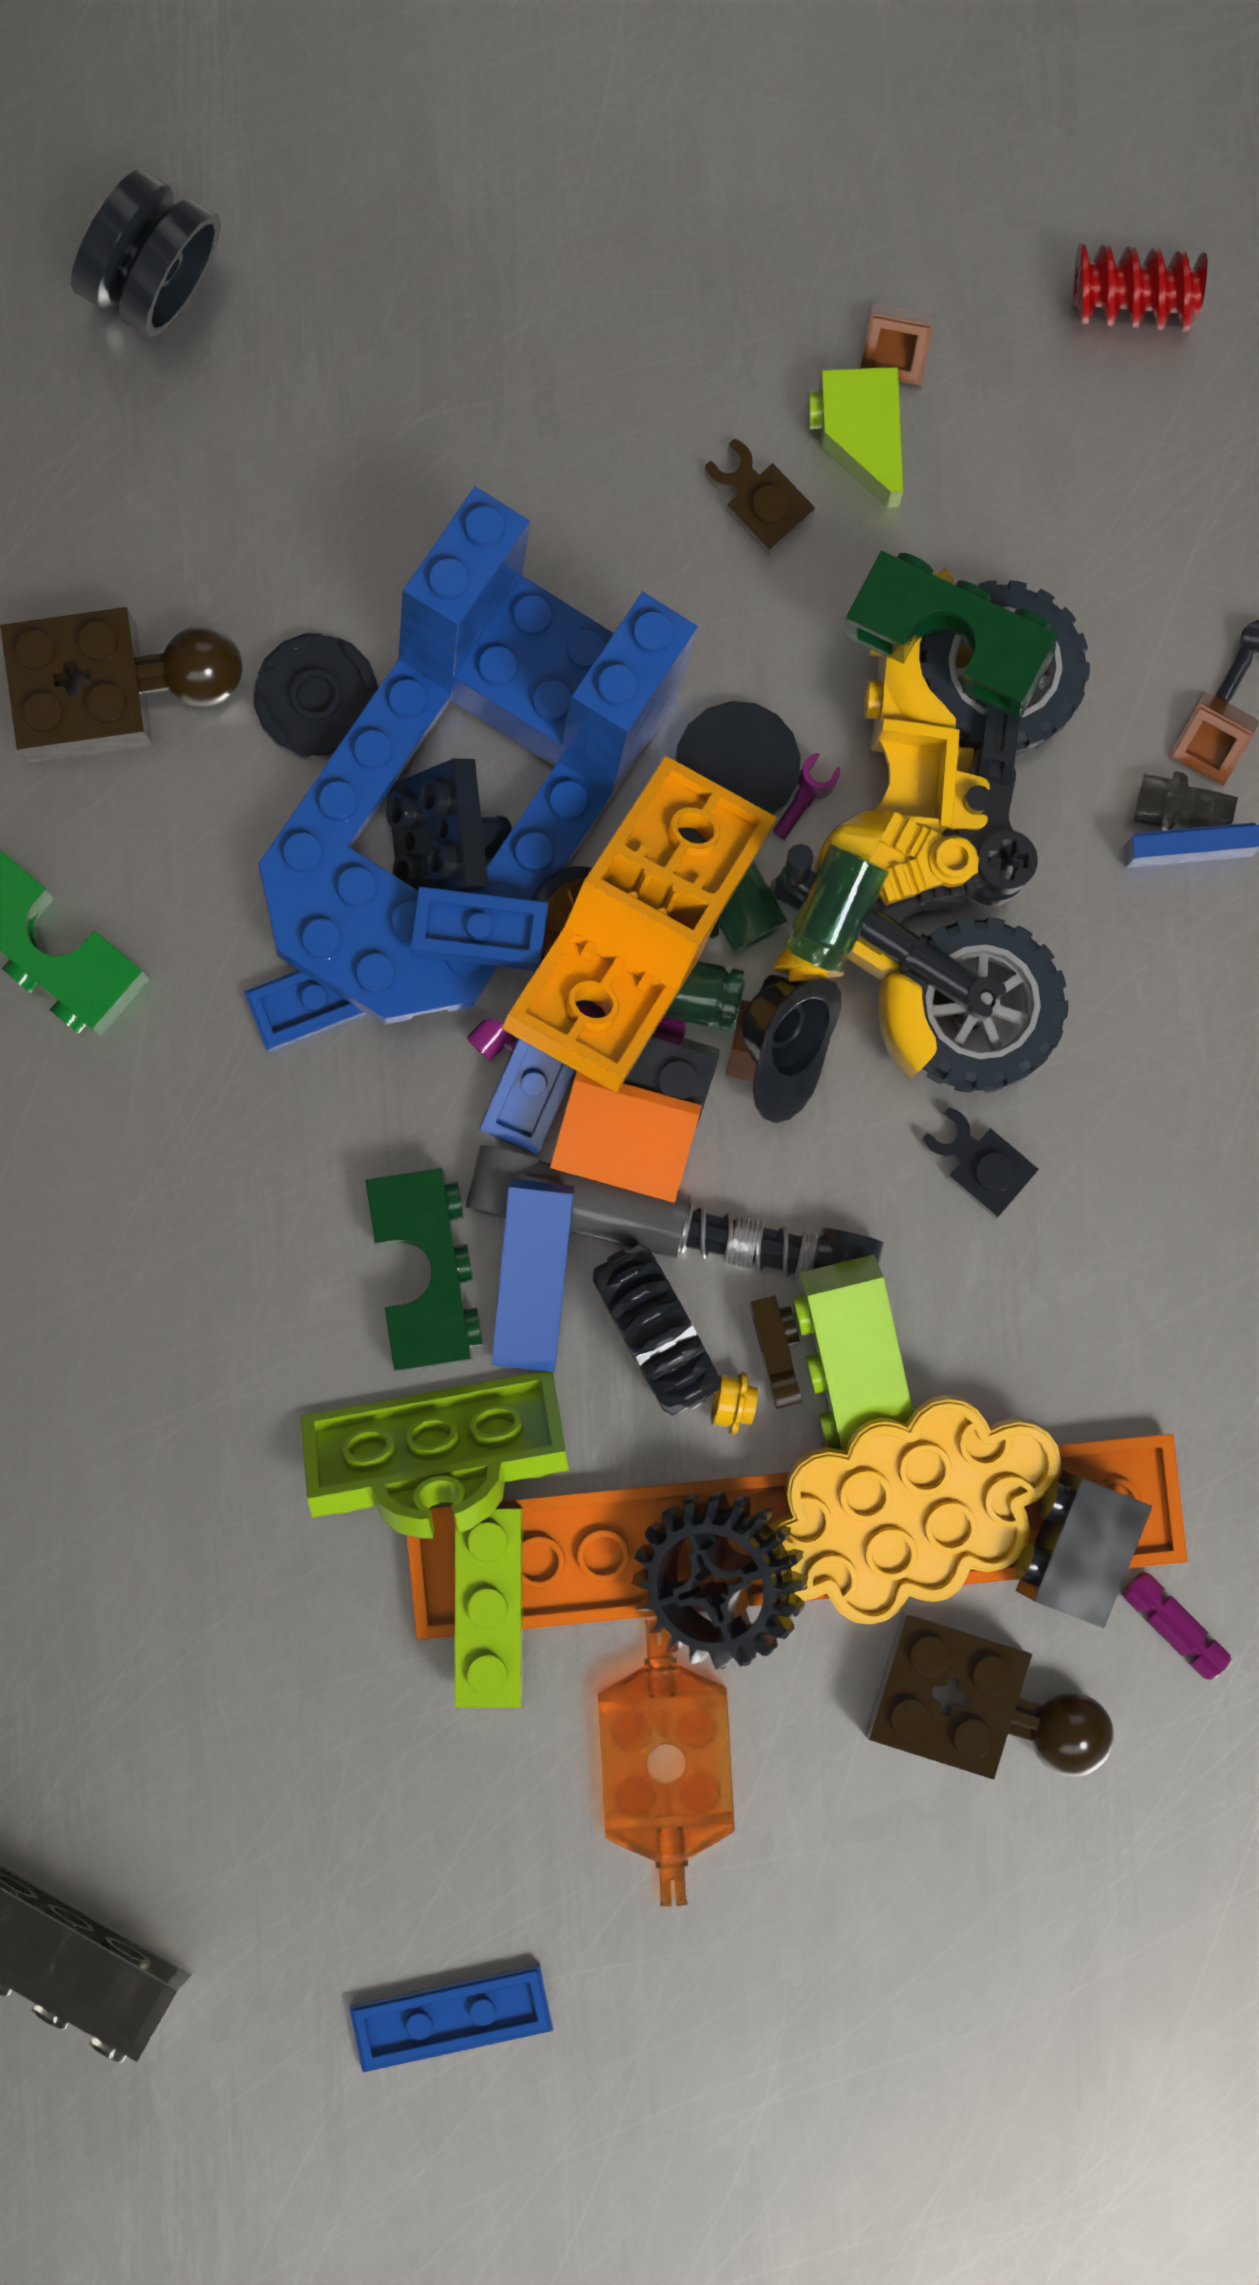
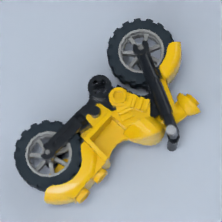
[769,568,1090,1093]

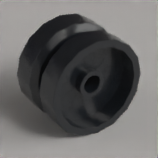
[71,170,221,337]

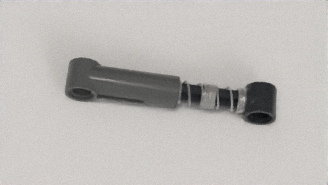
[465,1145,884,1281]

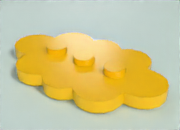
[761,1395,1061,1625]

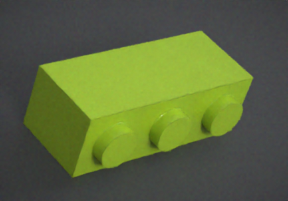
[792,1254,913,1450]
[455,1508,523,1708]

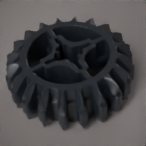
[593,1244,720,1415]
[631,1491,809,1670]

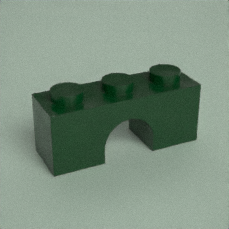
[846,550,1058,720]
[365,1168,483,1373]

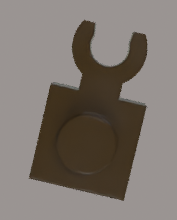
[705,439,815,556]
[749,1295,802,1409]

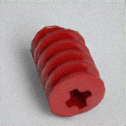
[1073,243,1208,333]

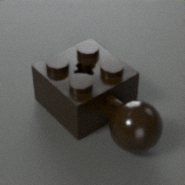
[0,607,243,764]
[865,1612,1114,1780]

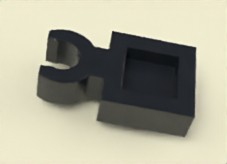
[921,1108,1039,1219]

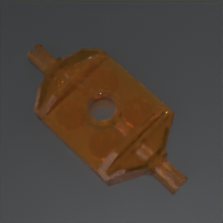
[598,1619,735,1906]

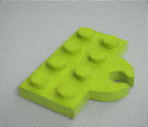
[300,1371,569,1539]

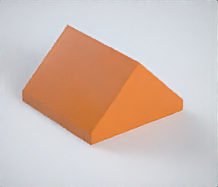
[550,1071,702,1203]

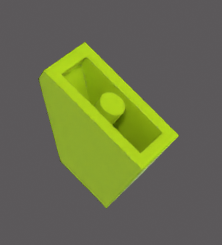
[808,367,904,508]

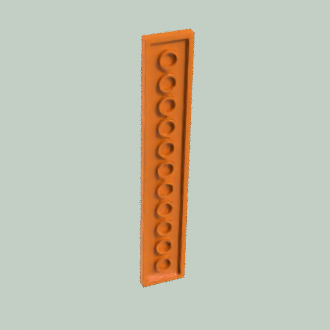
[407,1434,1188,1640]

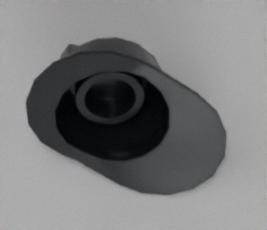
[741,975,841,1123]

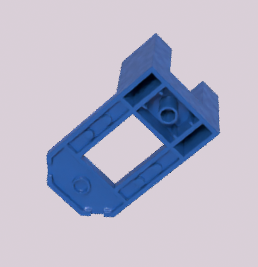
[258,486,698,1025]

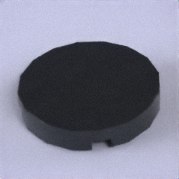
[253,633,379,760]
[676,701,801,816]

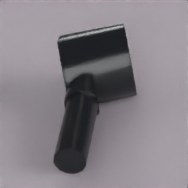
[1216,620,1259,703]

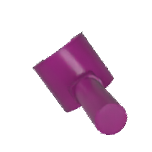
[772,753,840,840]
[467,1019,517,1062]

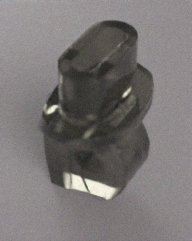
[1134,771,1238,831]

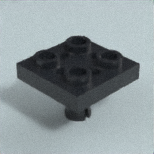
[386,758,512,893]

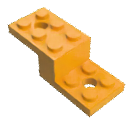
[502,756,777,1093]

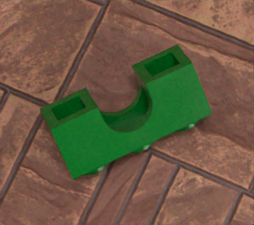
[0,850,150,1036]

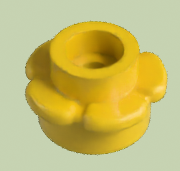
[711,1372,758,1435]

